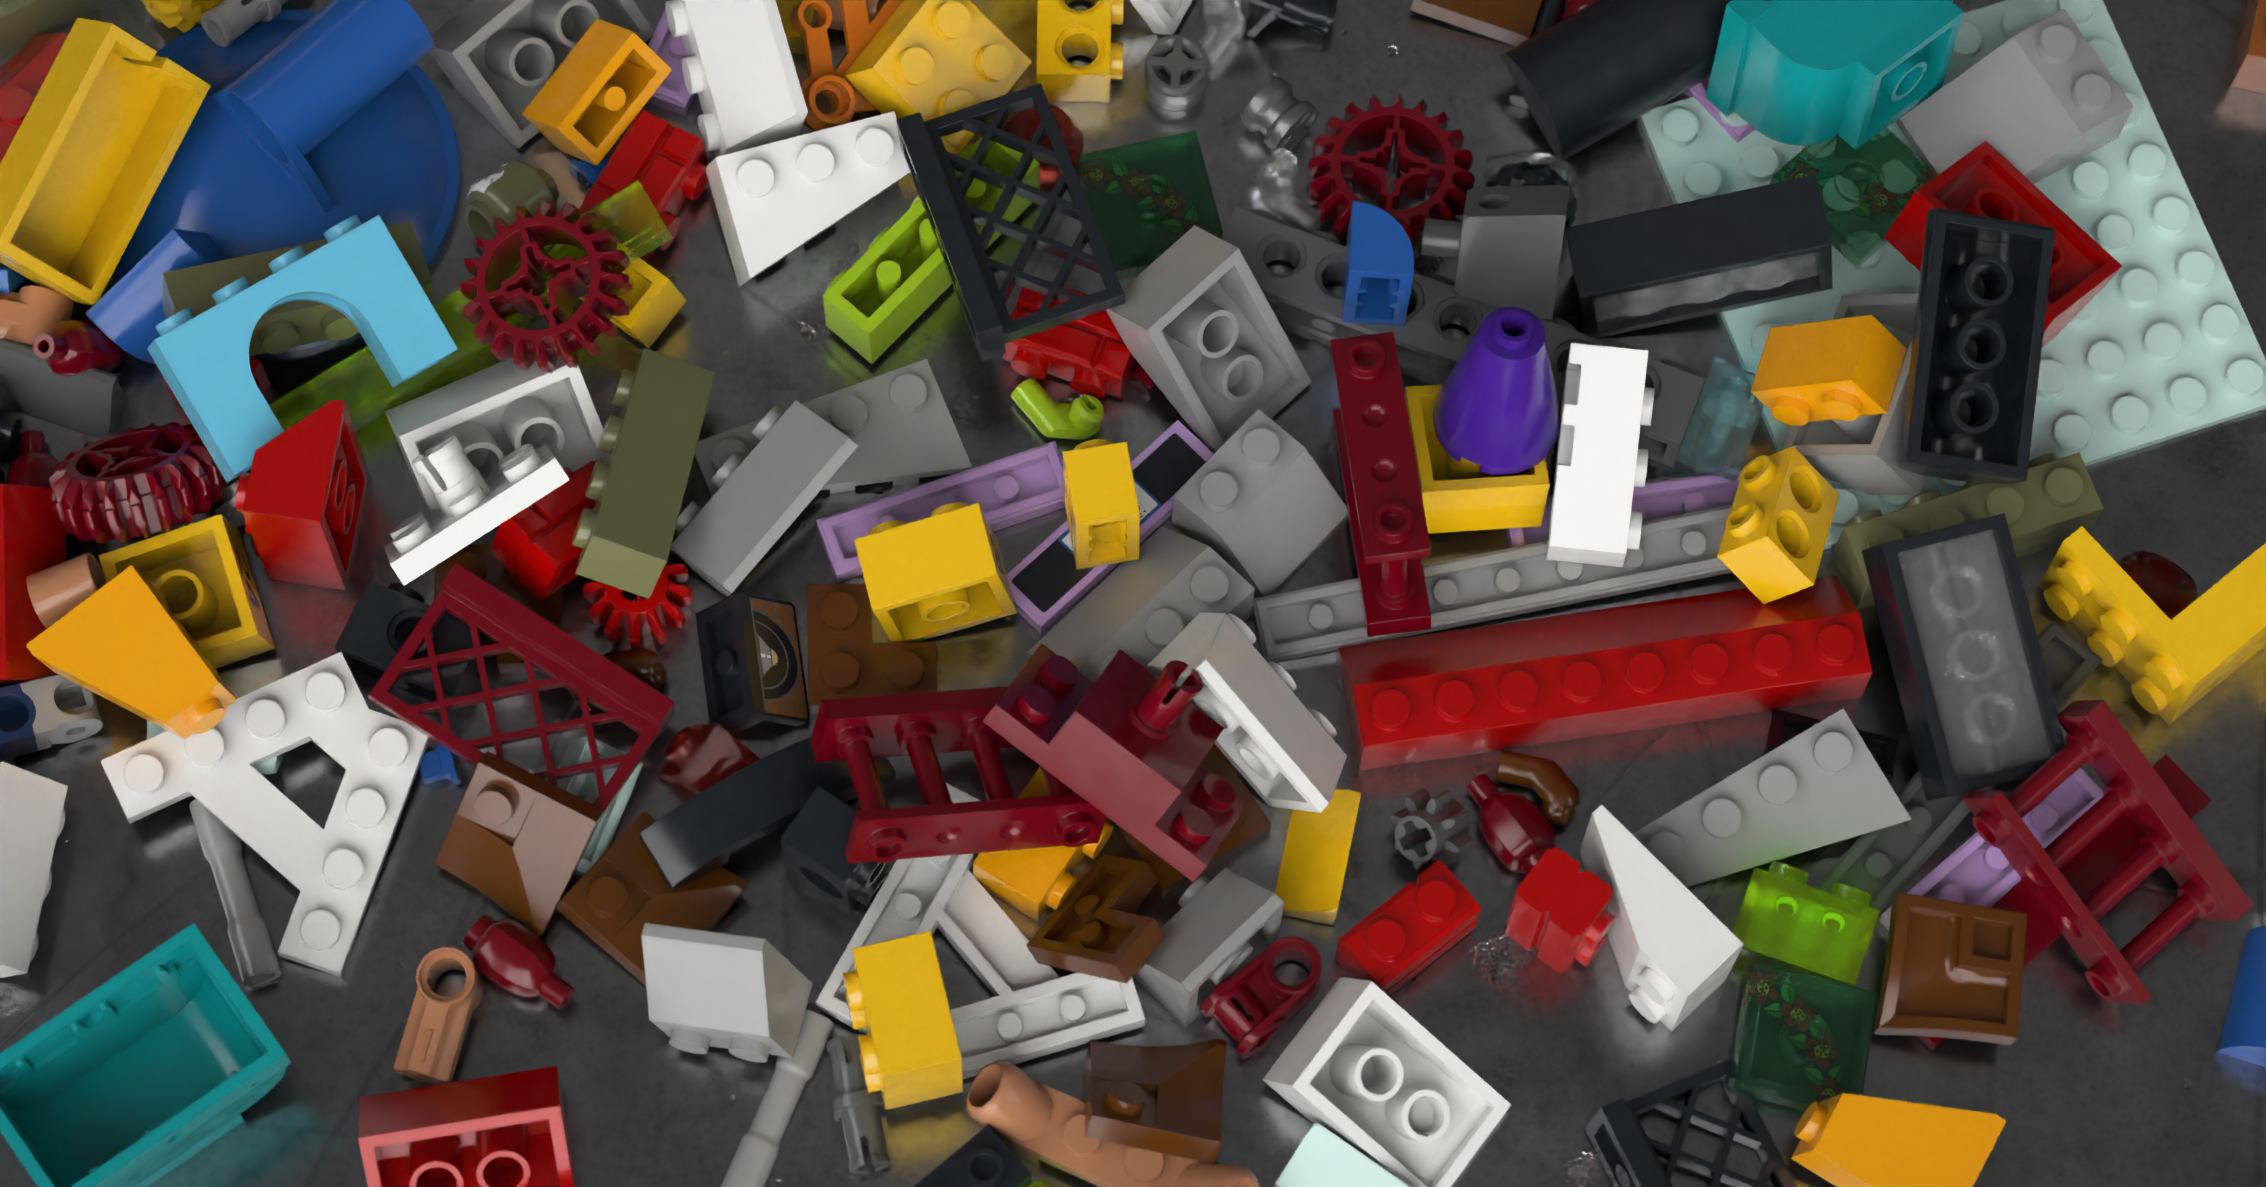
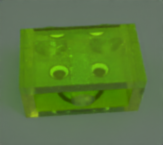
[1732,861,1881,987]

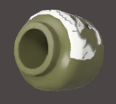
[465,160,559,240]

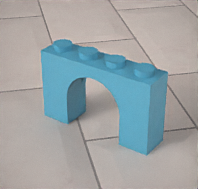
[147,215,458,483]

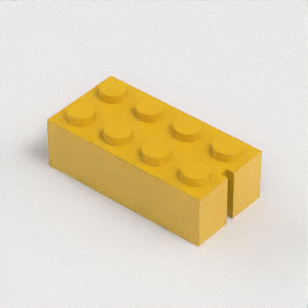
[0,17,211,306]

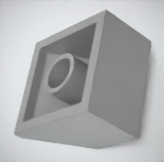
[1171,409,1348,597]
[1133,867,1284,1028]
[641,923,813,1063]

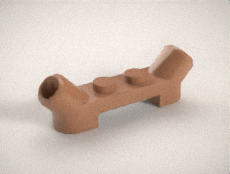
[966,1060,1260,1187]

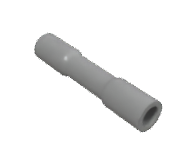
[189,799,281,987]
[721,1009,834,1187]

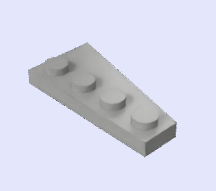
[694,358,972,499]
[1632,708,1912,888]

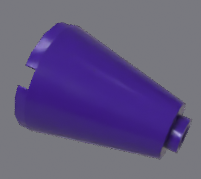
[1433,307,1561,475]

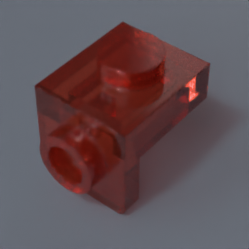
[659,723,760,795]

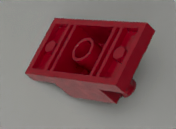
[982,643,1249,882]

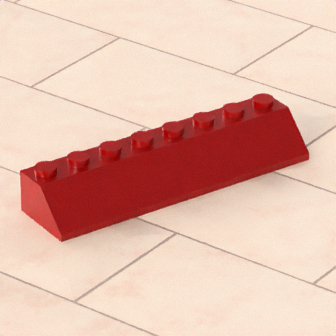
[1337,575,1873,771]

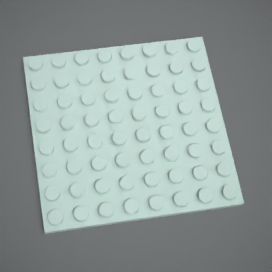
[1638,0,2266,550]

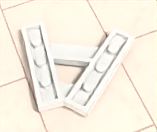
[101,652,430,977]
[815,783,1145,1079]

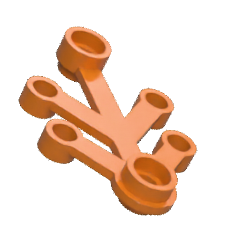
[790,0,903,132]

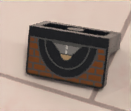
[695,592,810,737]

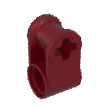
[1199,936,1322,1059]

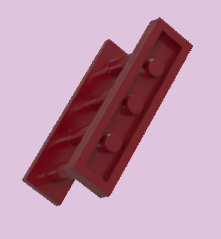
[1330,332,1431,637]
[810,686,1107,864]
[1962,700,2253,1005]

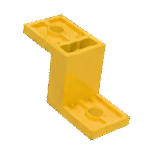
[2039,526,2266,725]

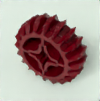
[1307,93,1475,252]
[459,200,634,373]
[49,422,227,544]

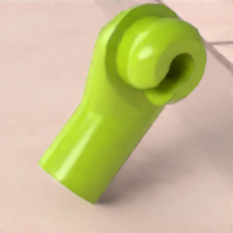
[1011,377,1105,440]

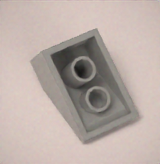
[1897,9,2133,184]
[1106,225,1312,454]

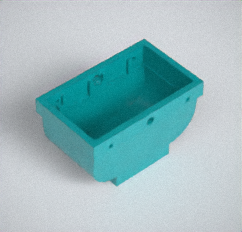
[1706,0,1964,150]
[0,923,291,1187]

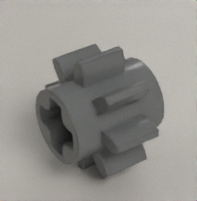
[1390,788,1474,870]

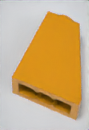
[26,565,237,739]
[1791,1093,2006,1187]

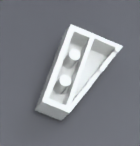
[706,111,910,288]
[1546,343,1654,567]

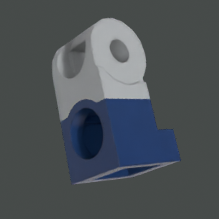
[0,674,103,764]

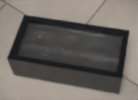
[1565,175,1833,338]
[1862,513,2065,801]

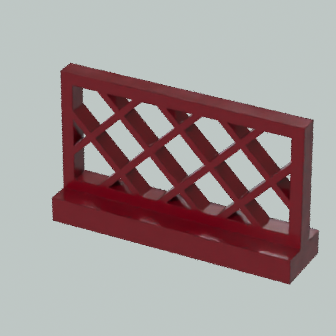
[369,563,675,824]

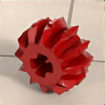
[583,550,693,649]

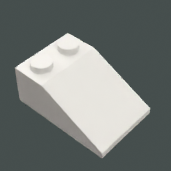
[1579,804,1743,1032]
[1262,976,1511,1187]

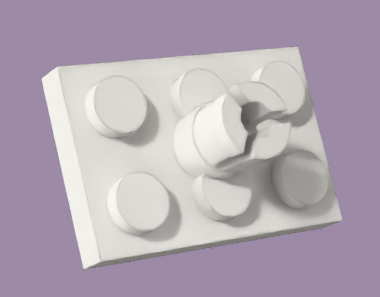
[384,435,570,586]

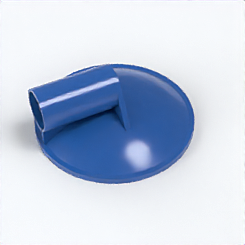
[113,0,461,352]

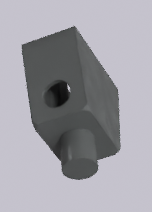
[1421,185,1570,321]

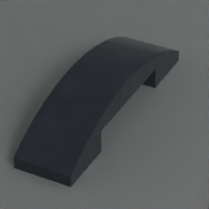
[639,736,896,892]

